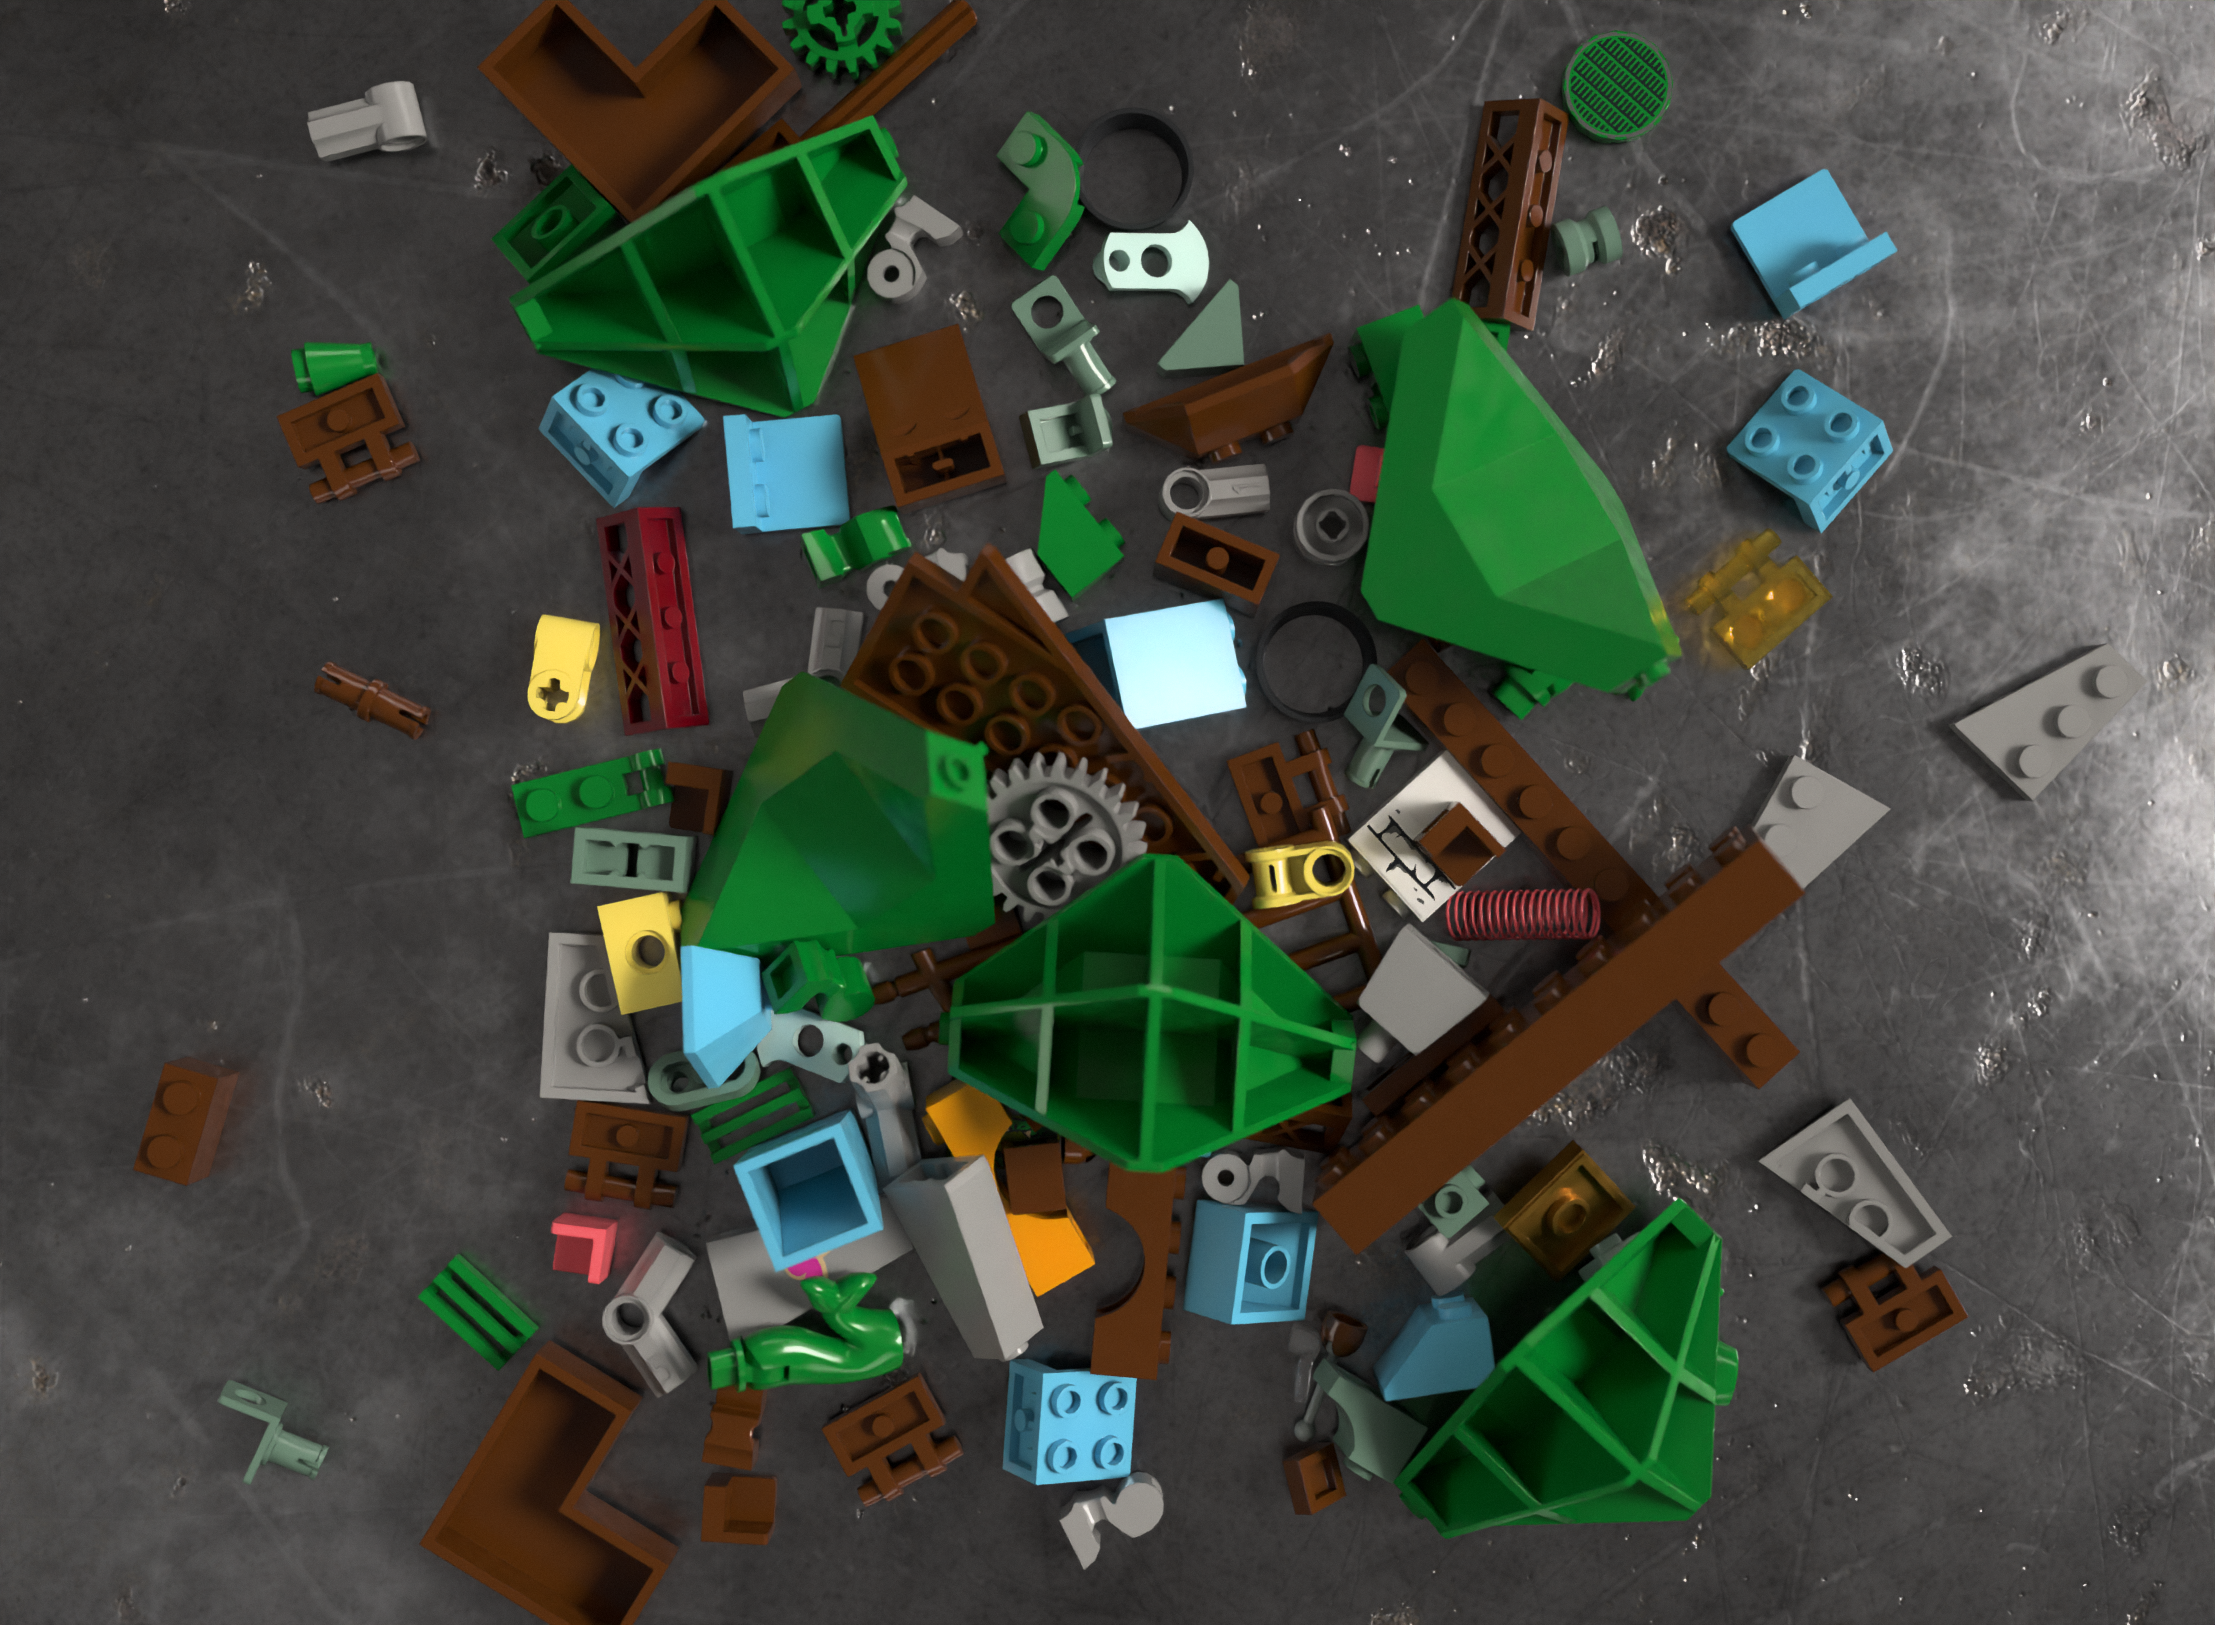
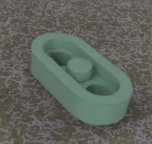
[648,1050,761,1112]

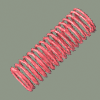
[1445,888,1601,941]

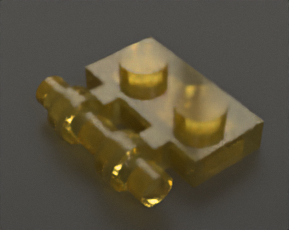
[1684,527,1833,670]

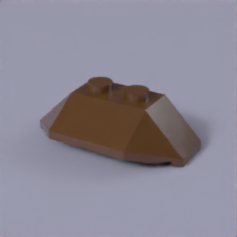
[1122,332,1334,465]

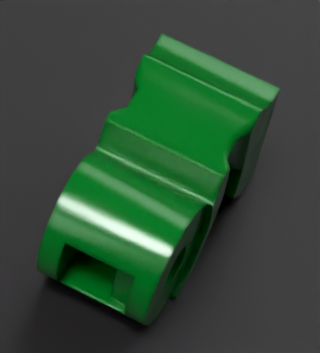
[800,505,913,589]
[761,940,875,1022]

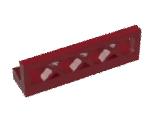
[596,507,709,736]

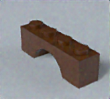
[1090,1162,1187,1380]

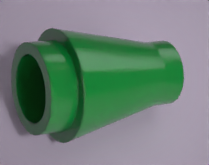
[291,342,378,397]

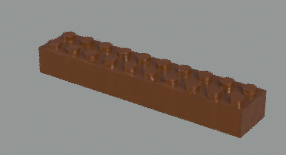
[1312,824,1806,1255]

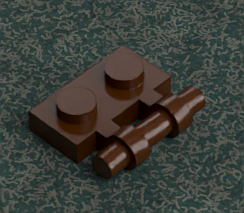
[276,373,420,504]
[1226,729,1352,847]
[564,1100,689,1210]
[1821,1250,1969,1373]
[821,1372,964,1507]

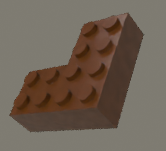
[477,0,802,224]
[419,1340,679,1625]

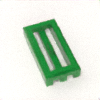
[691,1066,816,1165]
[418,1254,539,1371]

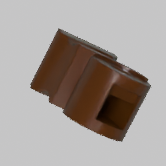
[701,1385,768,1471]

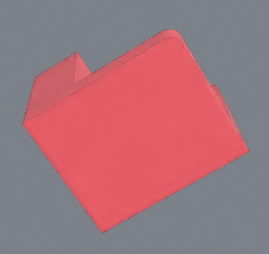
[550,1212,618,1284]

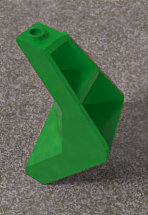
[509,115,908,418]
[1361,298,1683,696]
[681,671,995,967]
[939,853,1357,1173]
[1393,1198,1723,1539]

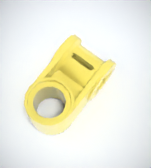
[527,614,600,724]
[1244,841,1354,909]

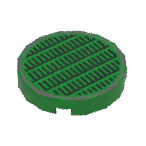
[1561,30,1673,144]

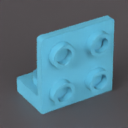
[1730,169,1897,320]
[538,369,705,508]
[1726,369,1893,533]
[723,414,851,535]
[1003,1359,1137,1485]

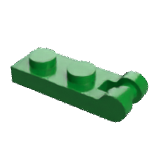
[511,748,675,839]

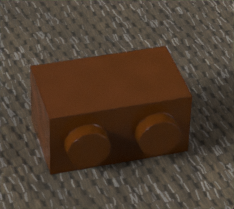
[1153,511,1280,618]
[133,1057,239,1186]

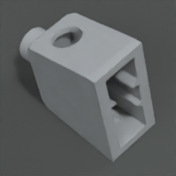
[1356,923,1490,1063]

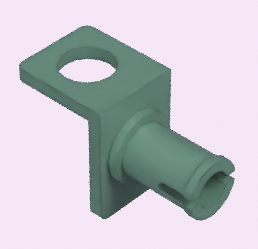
[1010,275,1116,396]
[1344,664,1429,789]
[217,1380,329,1485]

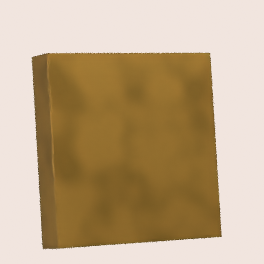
[1493,1140,1636,1283]

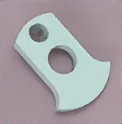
[1092,220,1209,305]
[757,1007,867,1083]

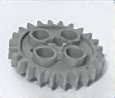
[986,752,1147,922]

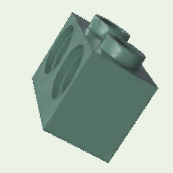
[570,827,697,893]

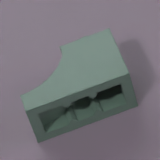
[1312,1358,1428,1485]

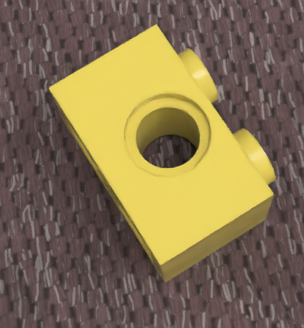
[597,891,683,1015]

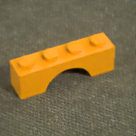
[922,1079,1095,1297]

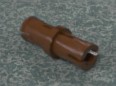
[314,661,431,740]

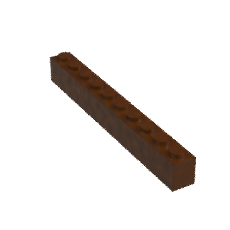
[1385,639,1800,1089]

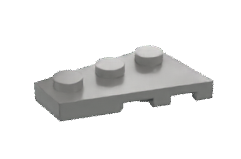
[1947,643,2148,801]
[1751,755,1891,889]
[540,931,653,1104]
[1758,1098,1952,1268]

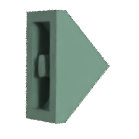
[1156,279,1244,379]

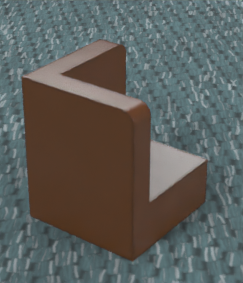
[665,761,733,836]
[1412,802,1506,886]
[1001,1135,1067,1215]
[701,1472,777,1545]

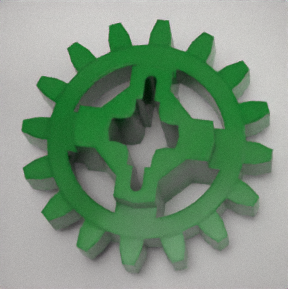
[782,0,902,80]

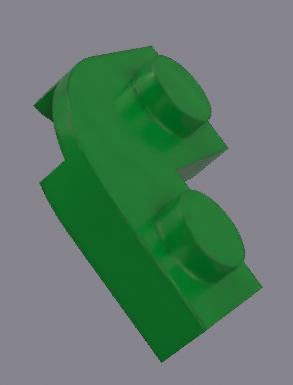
[996,111,1085,271]

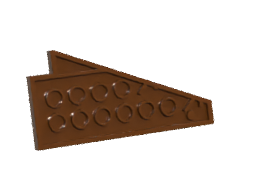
[840,542,1250,905]

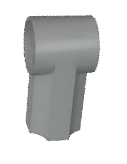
[307,81,428,162]
[1158,464,1270,522]
[1404,1189,1511,1296]

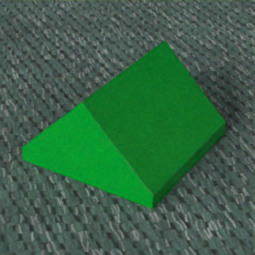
[491,165,628,285]

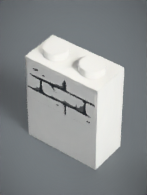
[1343,750,1522,922]

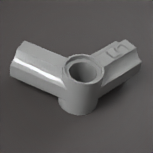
[742,607,864,738]
[848,1043,923,1177]
[602,1232,699,1398]

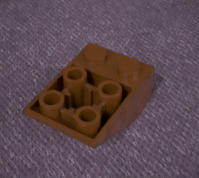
[853,324,1007,515]

